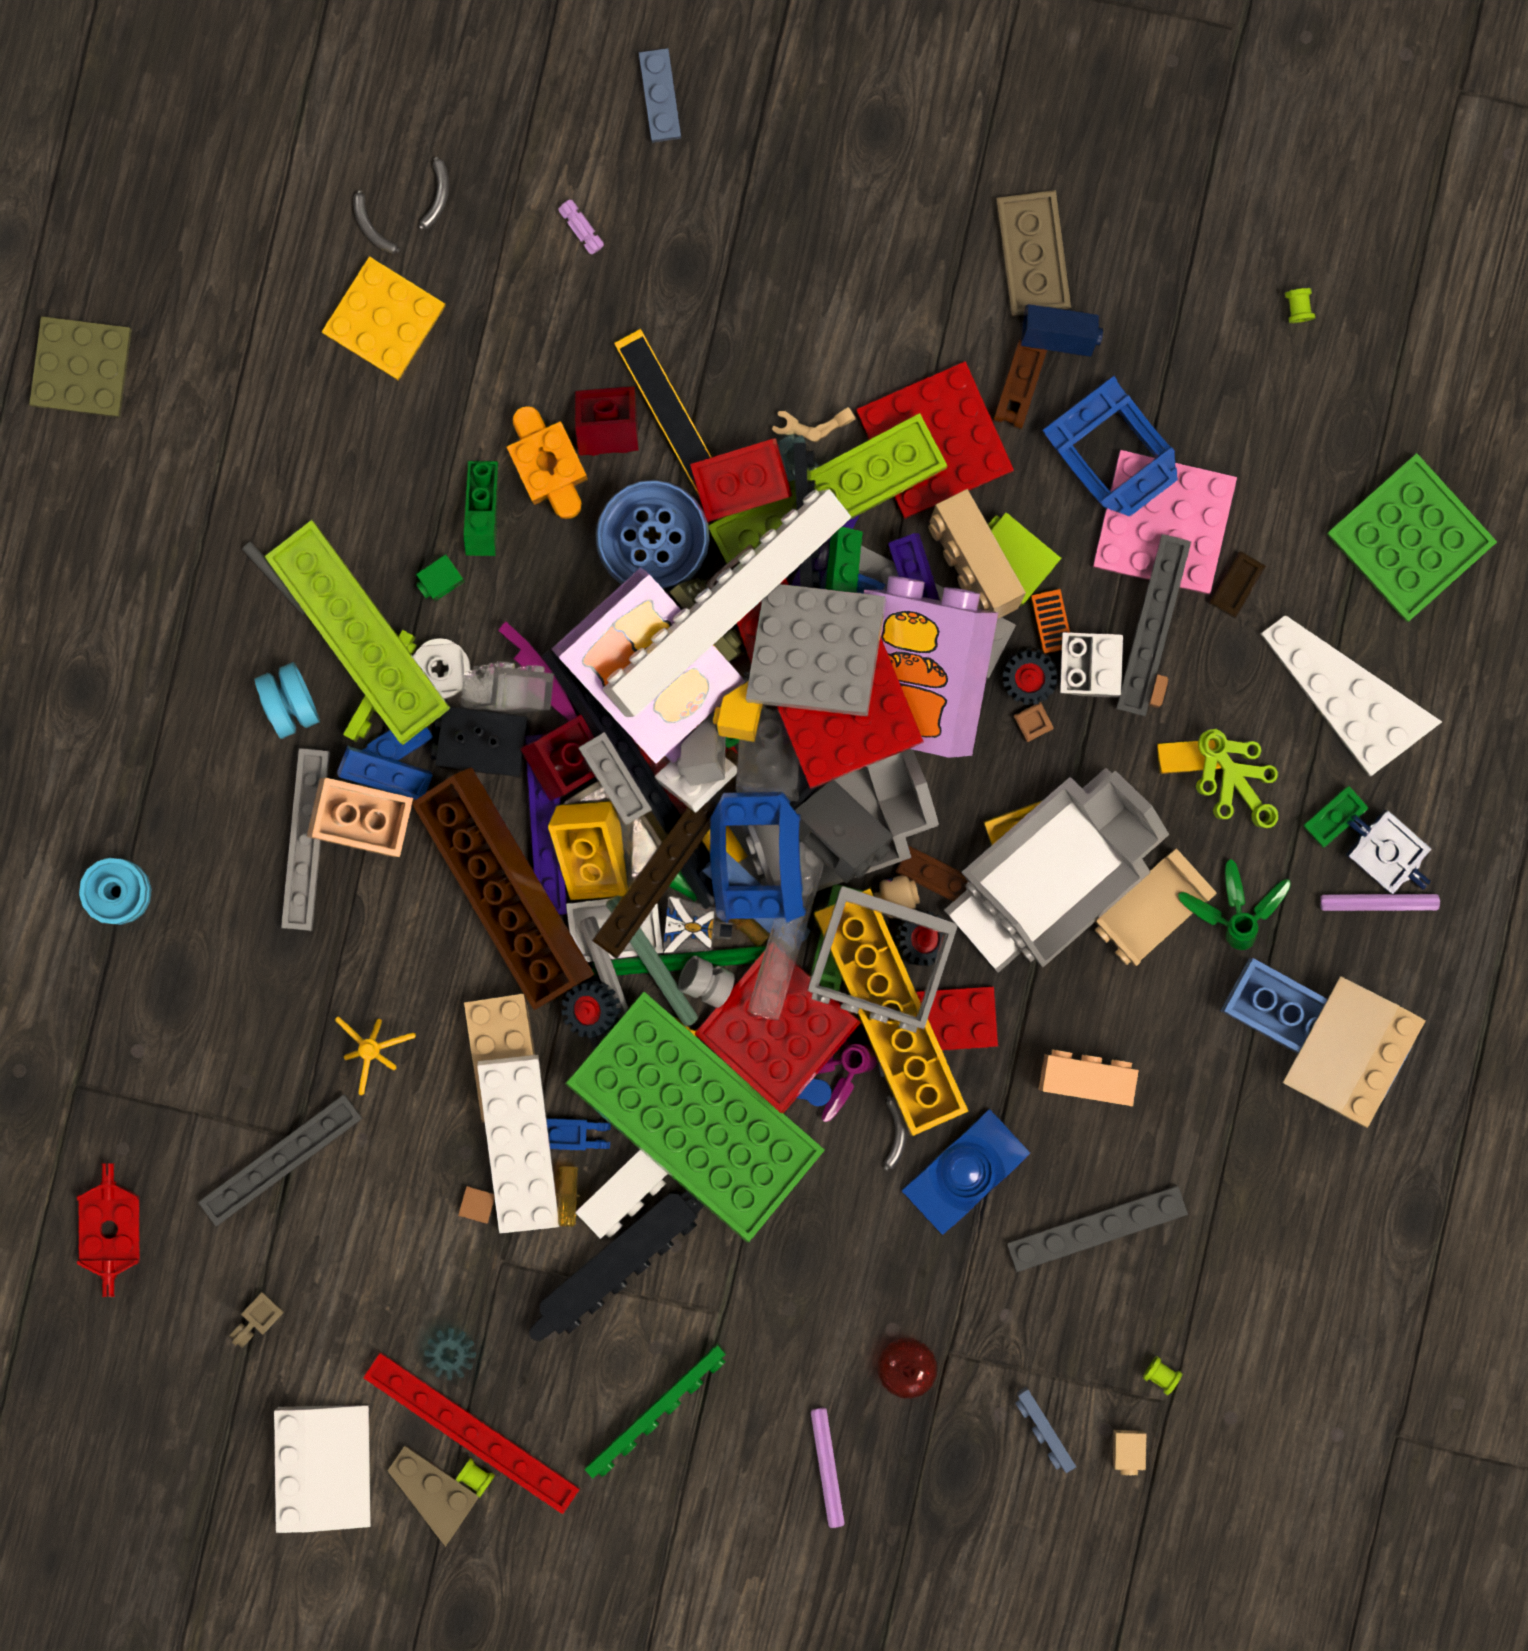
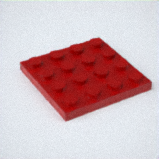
[856,361,1014,519]
[777,637,924,789]
[695,942,861,1114]

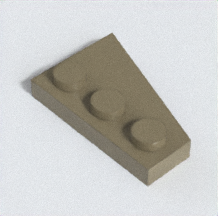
[388,1444,479,1547]

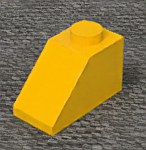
[713,681,763,742]

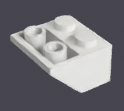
[1060,633,1123,697]

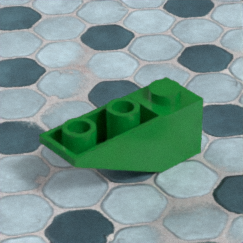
[464,461,498,556]

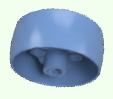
[596,480,710,592]

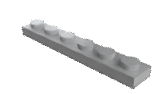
[281,748,330,931]

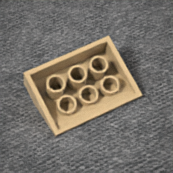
[1282,976,1426,1128]

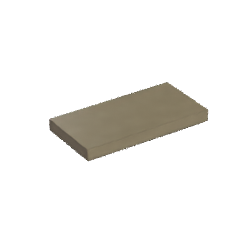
[996,190,1071,317]

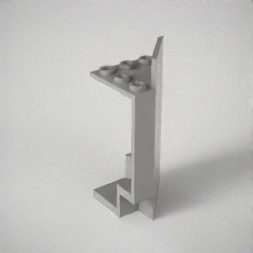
[729,749,939,896]
[944,768,1169,973]

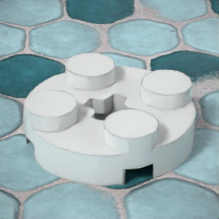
[413,639,471,699]

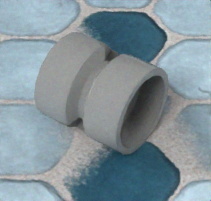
[678,956,735,1008]

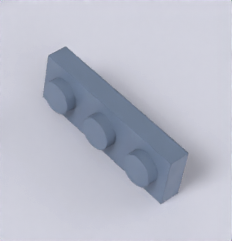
[639,48,681,143]
[1015,1387,1076,1473]

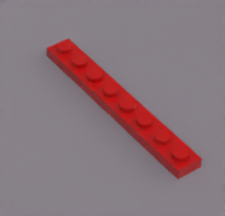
[363,1352,580,1514]

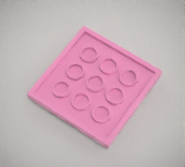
[1093,450,1237,595]

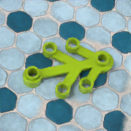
[1196,729,1278,828]

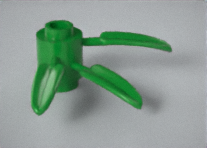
[1178,859,1291,950]

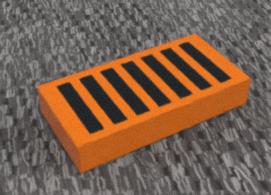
[1031,589,1070,654]

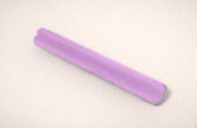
[1320,894,1440,911]
[811,1408,844,1528]

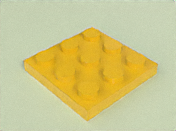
[322,256,446,381]

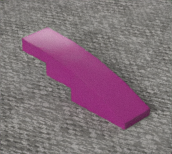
[498,621,577,721]

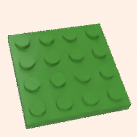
[1327,453,1497,623]

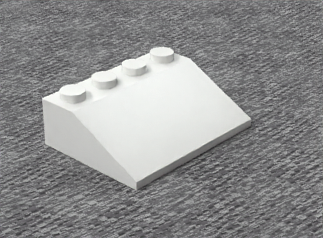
[274,1405,371,1533]

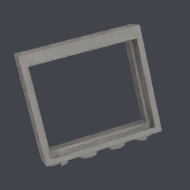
[807,886,958,1033]

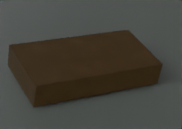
[1209,551,1266,618]

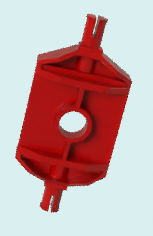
[77,1163,140,1297]

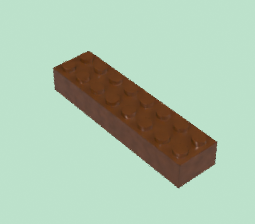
[412,767,595,1010]

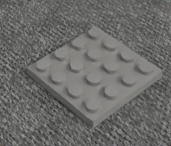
[746,584,886,716]

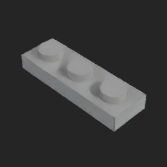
[578,732,652,826]

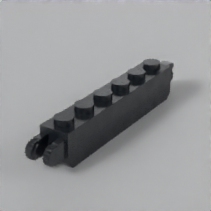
[529,1191,704,1342]

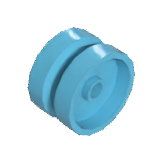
[254,662,320,739]
[79,858,152,925]

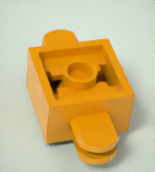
[507,406,588,519]

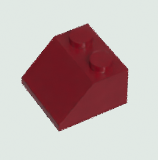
[575,386,639,456]
[521,715,595,801]

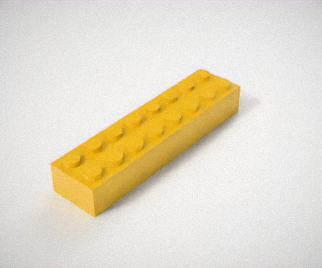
[814,889,968,1136]

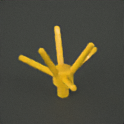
[335,1017,416,1095]

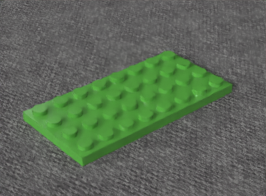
[565,992,825,1242]

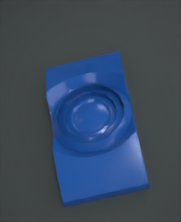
[901,1109,1030,1235]

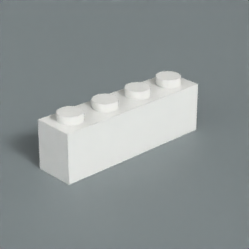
[575,1150,668,1239]

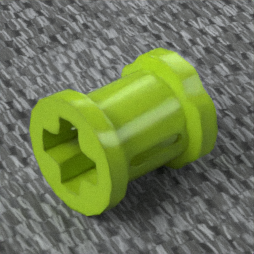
[1285,288,1316,323]
[1143,1356,1183,1396]
[455,1458,495,1497]

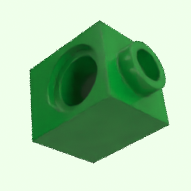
[416,554,465,602]

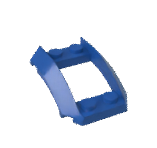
[1042,376,1178,517]
[710,792,806,923]

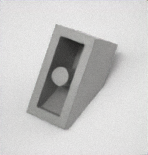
[677,714,726,786]

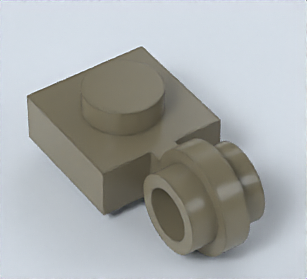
[229,1292,284,1348]

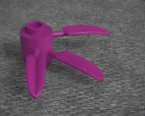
[817,1040,878,1122]

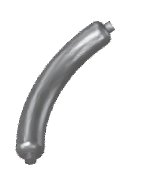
[419,157,449,230]
[353,190,400,254]
[884,1095,907,1170]

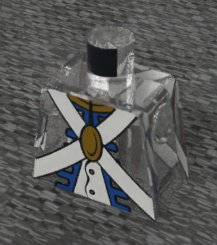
[663,896,733,954]

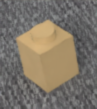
[1113,1430,1146,1475]

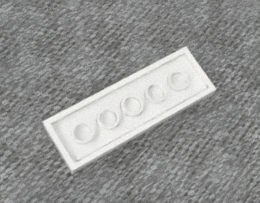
[477,1055,559,1234]

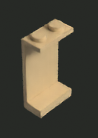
[1095,848,1217,966]

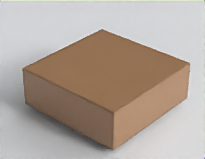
[1149,675,1169,708]
[1014,702,1054,742]
[458,1186,495,1224]

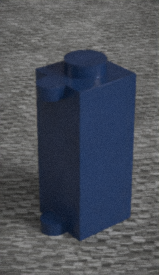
[1021,304,1103,357]

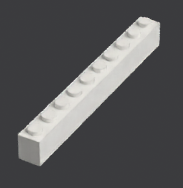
[602,489,851,717]

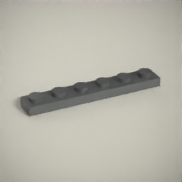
[1116,534,1192,716]
[198,1094,363,1226]
[1007,1186,1188,1272]

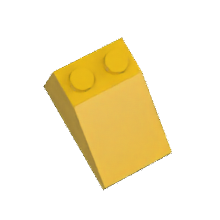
[548,801,628,900]

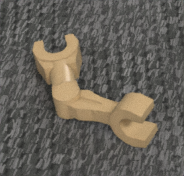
[772,407,856,442]

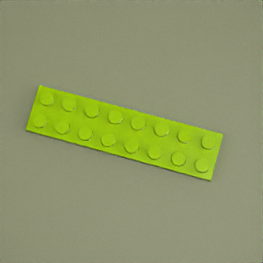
[709,413,948,564]
[264,520,450,745]

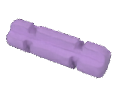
[558,200,604,254]

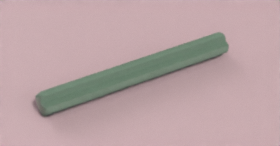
[606,895,698,1027]

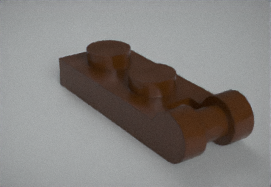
[994,340,1047,429]

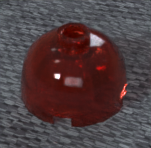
[878,1338,937,1399]

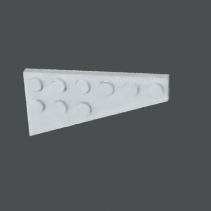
[1260,615,1442,777]

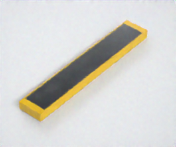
[614,329,712,498]

